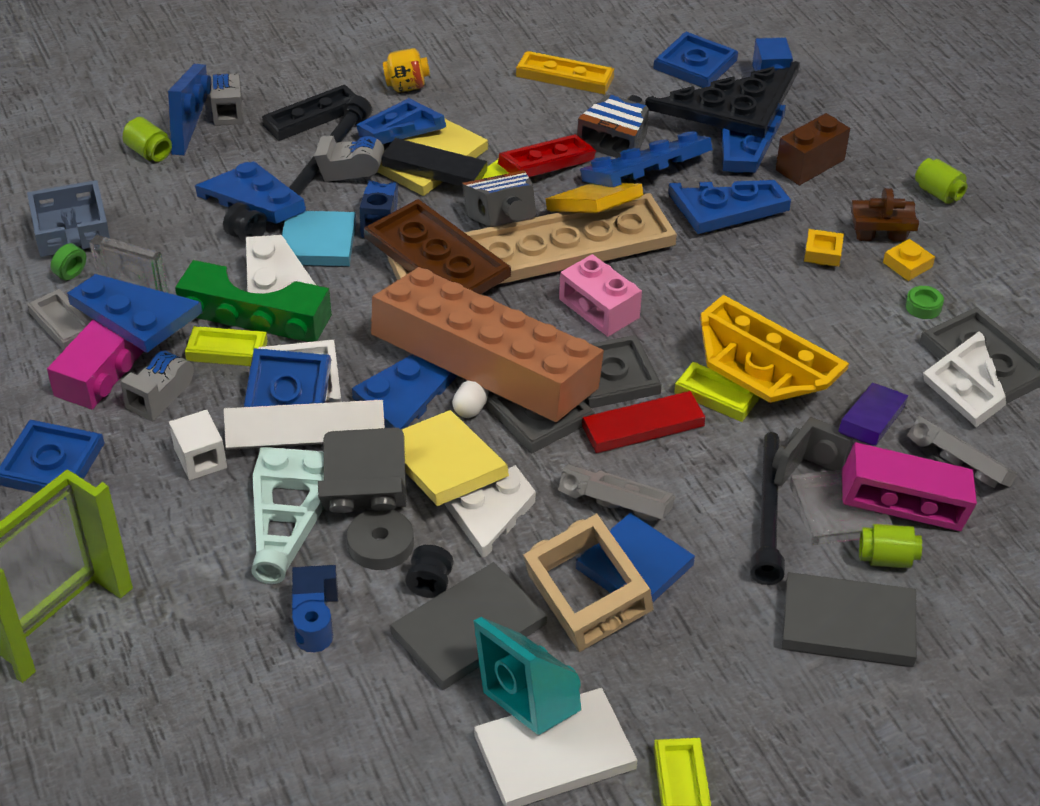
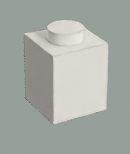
[169,410,227,481]

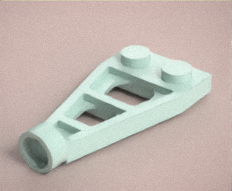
[251,447,324,584]

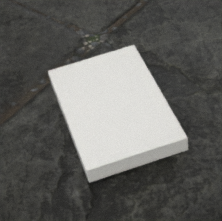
[474,688,637,806]

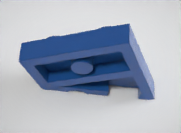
[356,98,446,144]

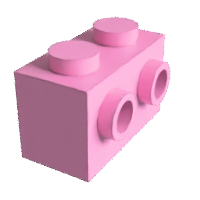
[559,254,642,337]

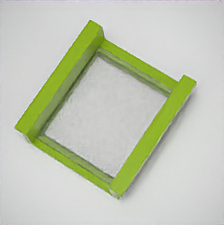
[0,469,133,683]

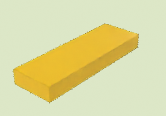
[516,51,614,95]

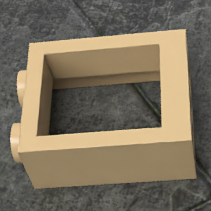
[523,514,654,652]

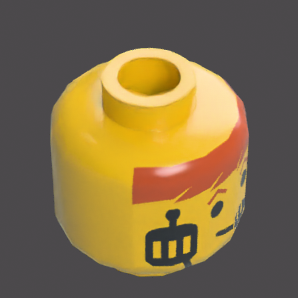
[383,48,430,93]

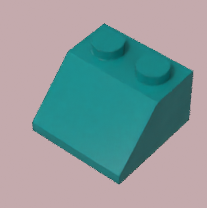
[473,617,581,735]

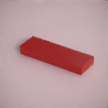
[497,134,596,177]
[582,391,706,453]

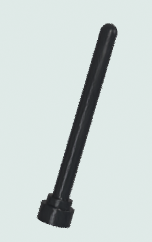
[289,95,372,196]
[750,432,785,585]

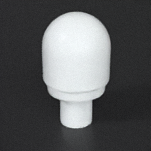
[452,380,488,418]

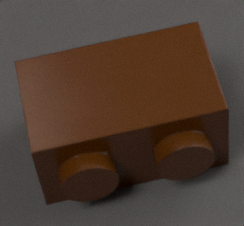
[775,113,851,186]

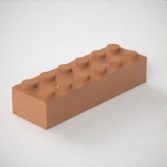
[371,267,604,422]

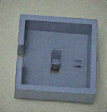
[27,180,111,257]

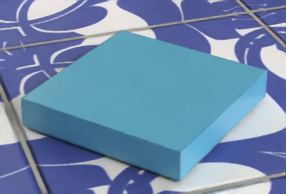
[282,211,356,266]

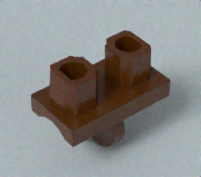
[851,188,919,242]

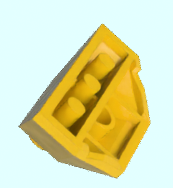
[700,295,849,403]

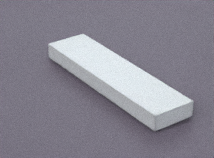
[224,400,385,450]

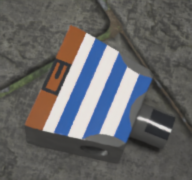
[577,95,649,158]
[462,170,536,227]

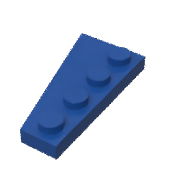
[580,131,713,188]

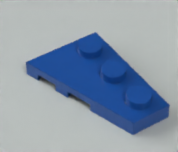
[168,64,212,155]
[721,105,786,173]
[195,161,306,224]
[668,180,791,234]
[67,274,202,353]
[352,354,458,429]

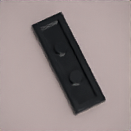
[262,85,356,141]
[382,138,487,187]

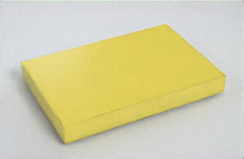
[378,118,488,196]
[401,410,509,506]

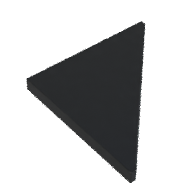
[645,61,800,138]

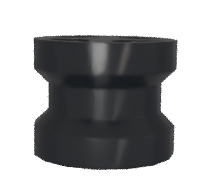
[223,202,267,243]
[405,544,454,598]

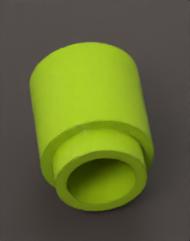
[122,117,172,162]
[915,158,968,204]
[859,524,922,568]

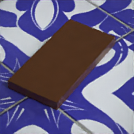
[364,199,511,294]

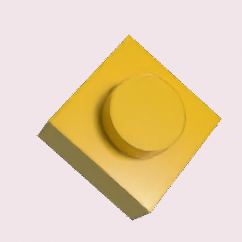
[804,229,844,267]
[883,239,935,281]

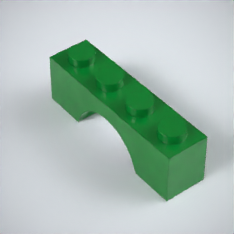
[175,260,332,342]

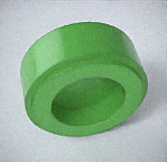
[50,243,86,281]
[905,286,944,319]

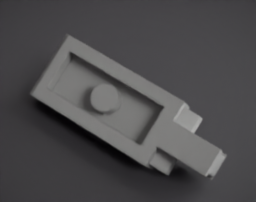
[907,416,1017,488]
[558,464,675,521]

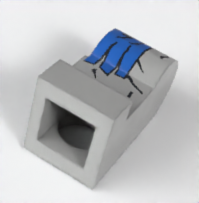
[211,73,243,126]
[314,136,384,182]
[120,351,194,422]

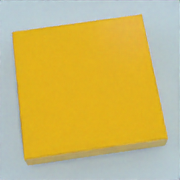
[545,183,644,213]

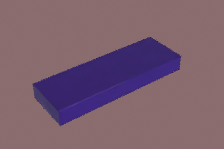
[838,382,909,446]

